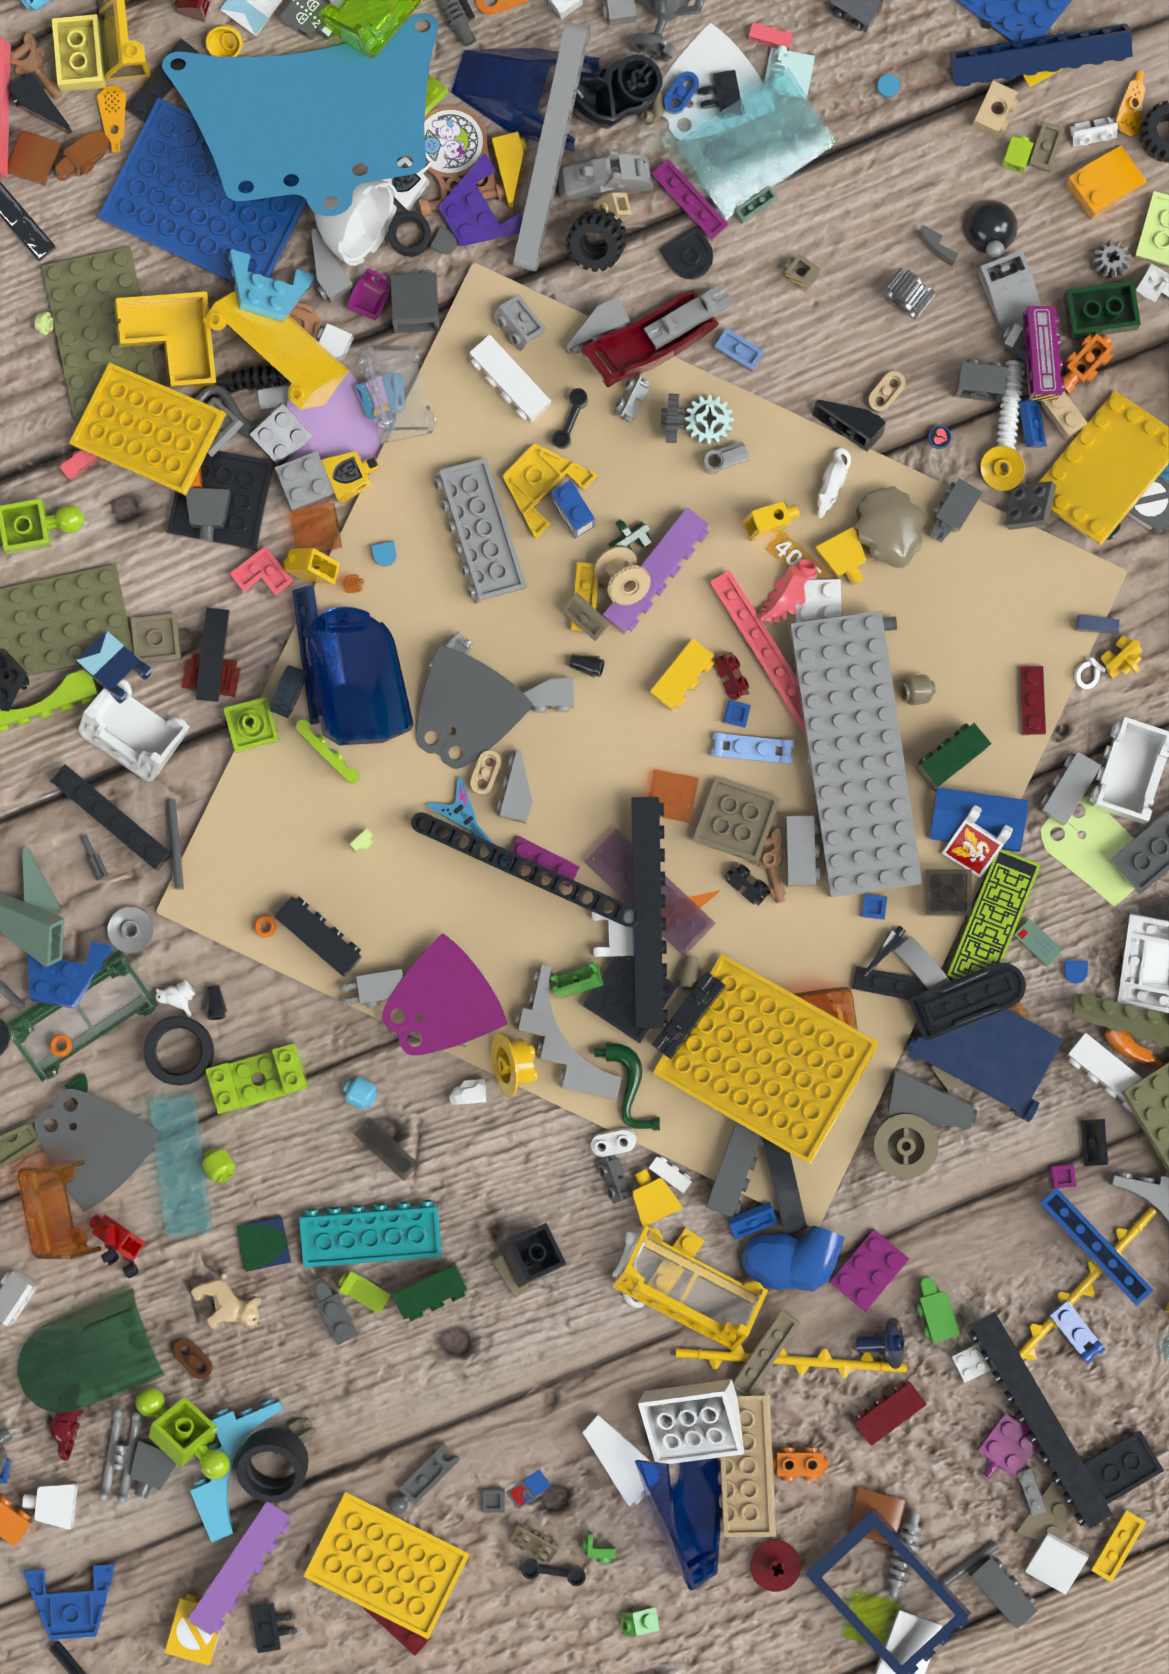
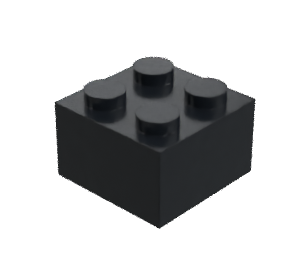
[498,1223,566,1288]

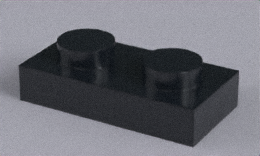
[1081,1119,1108,1166]

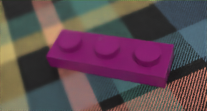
[508,836,580,888]

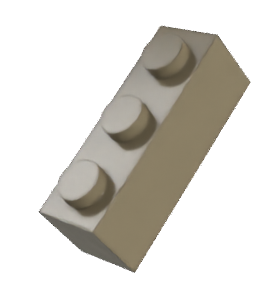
[492,1255,529,1298]

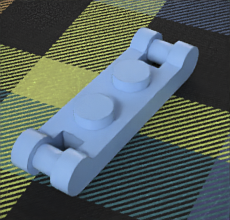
[711,733,795,764]

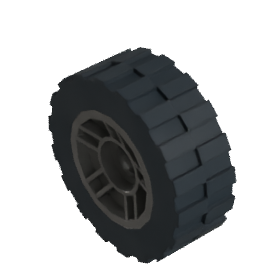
[270,665,306,718]

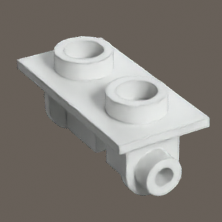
[1070,117,1118,147]

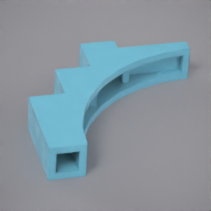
[190,1398,284,1543]

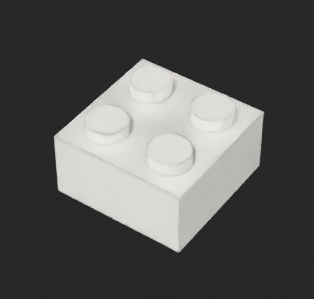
[951,1343,990,1383]

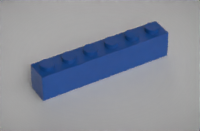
[1040,1188,1153,1307]

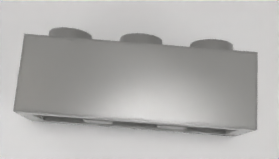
[1018,1468,1047,1516]

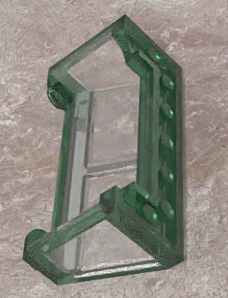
[7,950,158,1081]

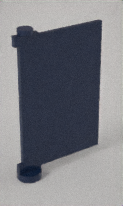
[906,979,1063,1123]

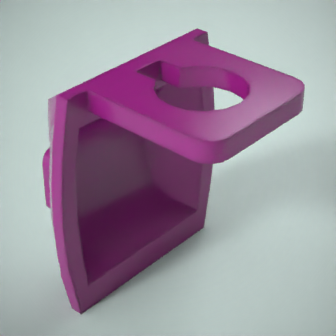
[347,268,391,320]

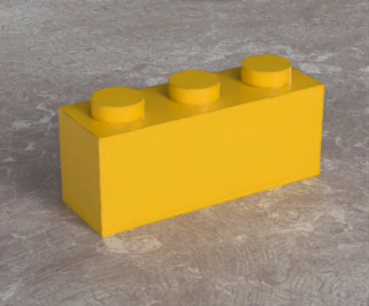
[650,639,714,711]

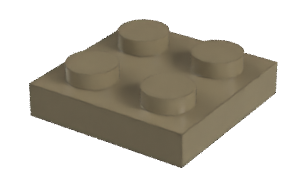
[131,613,181,663]

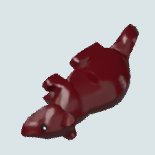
[50,1383,84,1461]

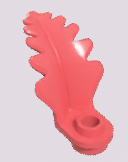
[759,559,817,623]

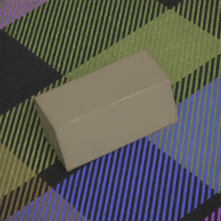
[930,1065,960,1091]

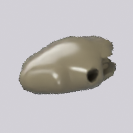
[854,486,925,568]

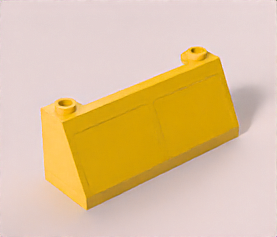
[203,291,349,410]

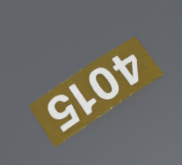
[765,530,830,580]

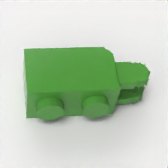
[916,1277,960,1343]

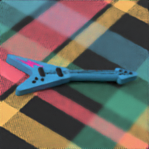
[427,777,510,867]

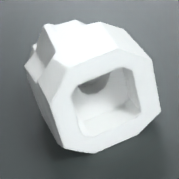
[450,1079,487,1105]

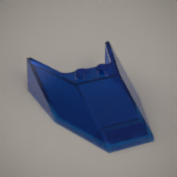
[451,48,600,152]
[635,1458,722,1590]

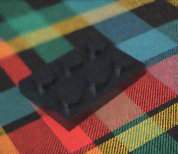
[1083,1430,1164,1504]

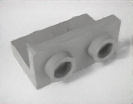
[492,294,546,351]

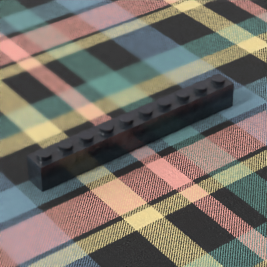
[631,797,668,1029]
[967,1311,1113,1529]

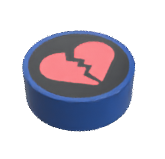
[928,426,952,449]

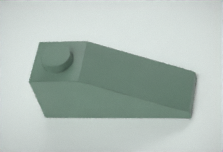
[22,847,62,914]

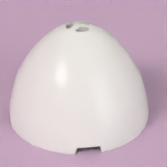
[314,180,397,266]

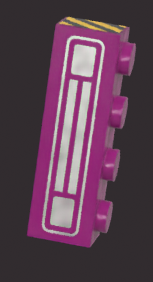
[1022,306,1065,401]

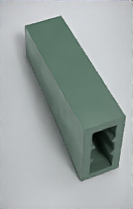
[0,892,64,967]

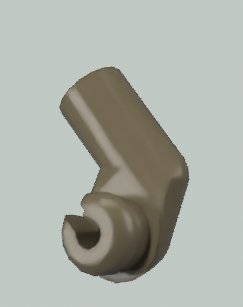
[641,93,664,125]

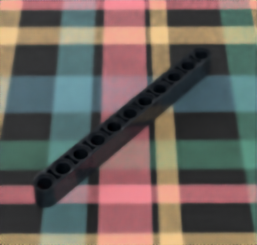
[411,812,641,928]

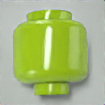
[201,1148,236,1183]

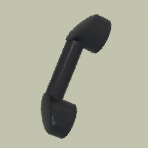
[552,388,588,449]
[521,1559,586,1586]

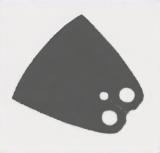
[416,645,533,769]
[35,1089,161,1212]

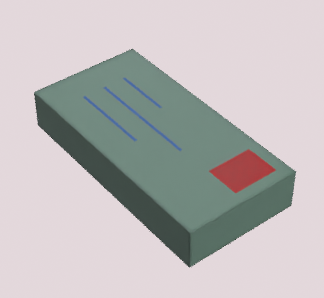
[1013,918,1063,967]

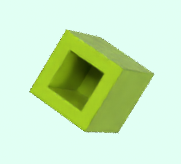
[1001,135,1034,174]

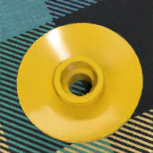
[981,446,1025,491]

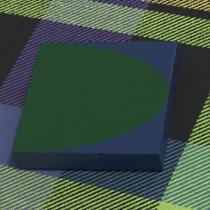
[237,1217,291,1272]

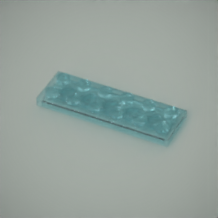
[149,1095,213,1239]

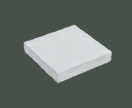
[1025,1532,1089,1595]

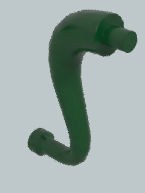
[594,1043,660,1131]

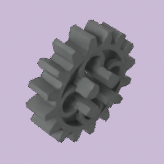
[661,393,685,443]

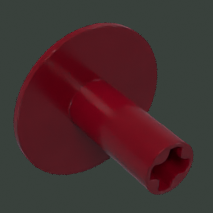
[750,1540,801,1592]

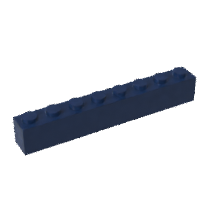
[949,23,1133,87]

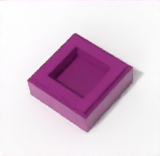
[1050,1164,1077,1189]

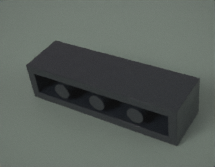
[274,896,362,978]

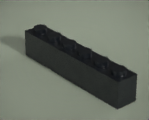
[50,764,172,871]

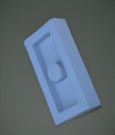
[714,327,765,372]

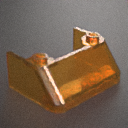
[17,1160,101,1259]

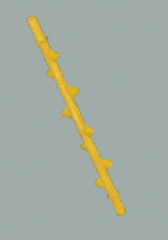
[1018,1206,1157,1361]
[676,1344,907,1378]

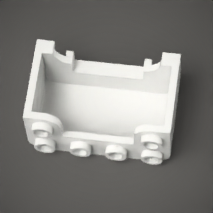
[1089,717,1169,824]

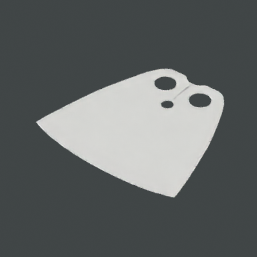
[652,23,775,140]

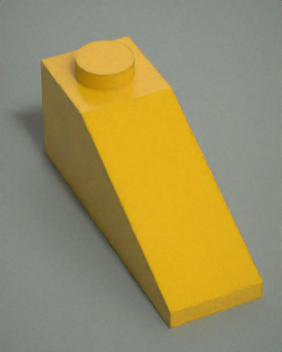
[492,132,527,208]

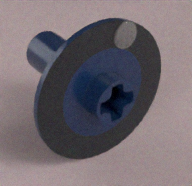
[856,1317,905,1369]

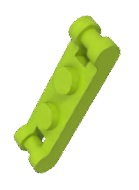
[296,720,359,784]

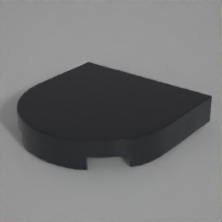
[659,225,713,280]

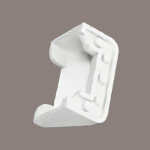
[79,679,190,782]

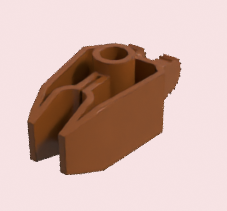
[55,130,110,181]

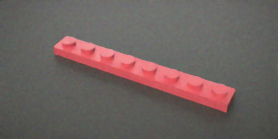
[710,570,805,735]

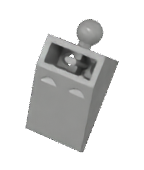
[977,240,1041,333]

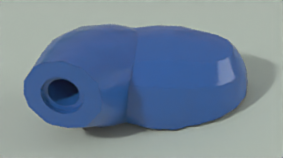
[741,1226,845,1292]

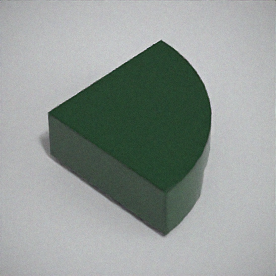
[64,1074,88,1105]

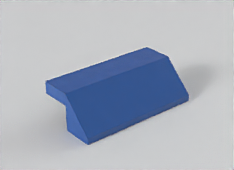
[929,787,1028,852]

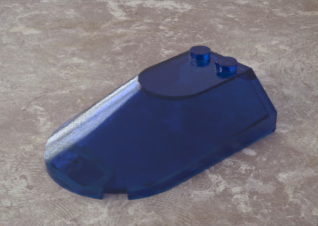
[306,607,414,746]

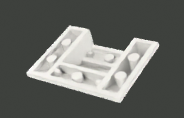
[1117,914,1169,1013]

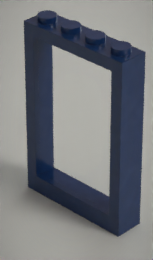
[805,1508,971,1674]

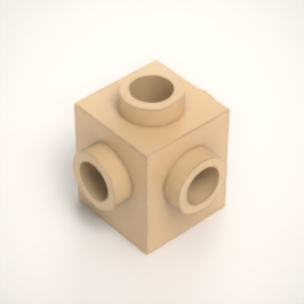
[593,192,632,220]

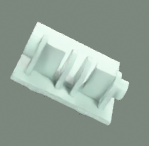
[762,45,815,100]

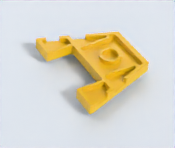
[502,444,598,539]

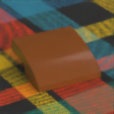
[8,130,63,186]
[846,1487,906,1545]

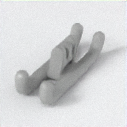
[99,1409,141,1505]

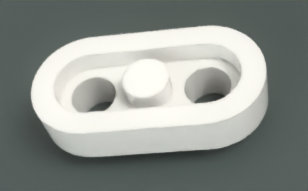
[591,1127,637,1157]

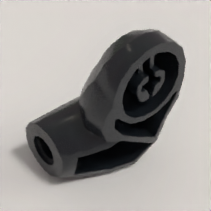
[573,54,662,129]

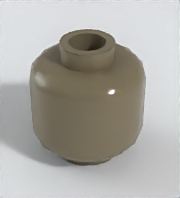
[900,674,936,705]

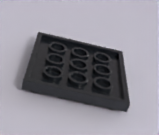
[167,451,274,551]

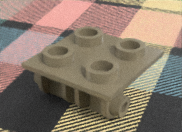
[509,1523,559,1562]

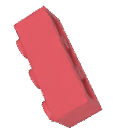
[748,22,793,51]
[60,450,99,480]

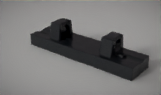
[651,971,726,1059]

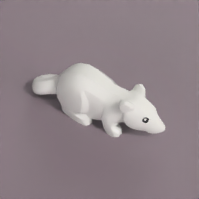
[817,448,851,518]

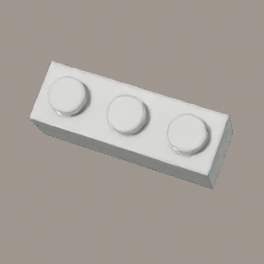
[649,1156,692,1193]

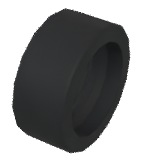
[388,211,431,257]

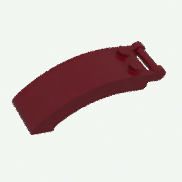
[580,289,719,387]

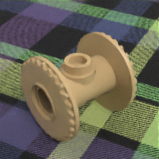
[594,546,651,606]

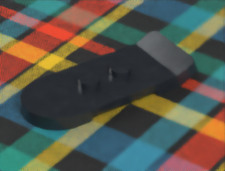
[909,963,1026,1040]

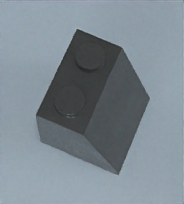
[391,270,440,334]

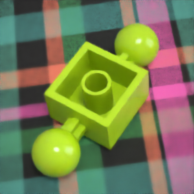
[0,498,84,555]
[135,1387,230,1480]

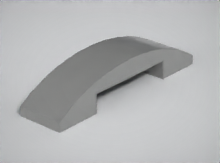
[893,936,951,991]

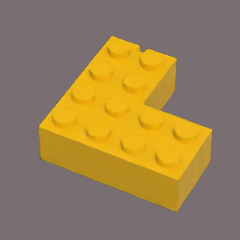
[114,292,216,389]

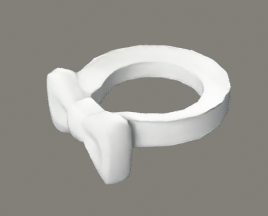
[1074,656,1106,689]

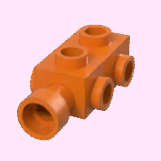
[1061,334,1114,395]
[773,1447,828,1481]

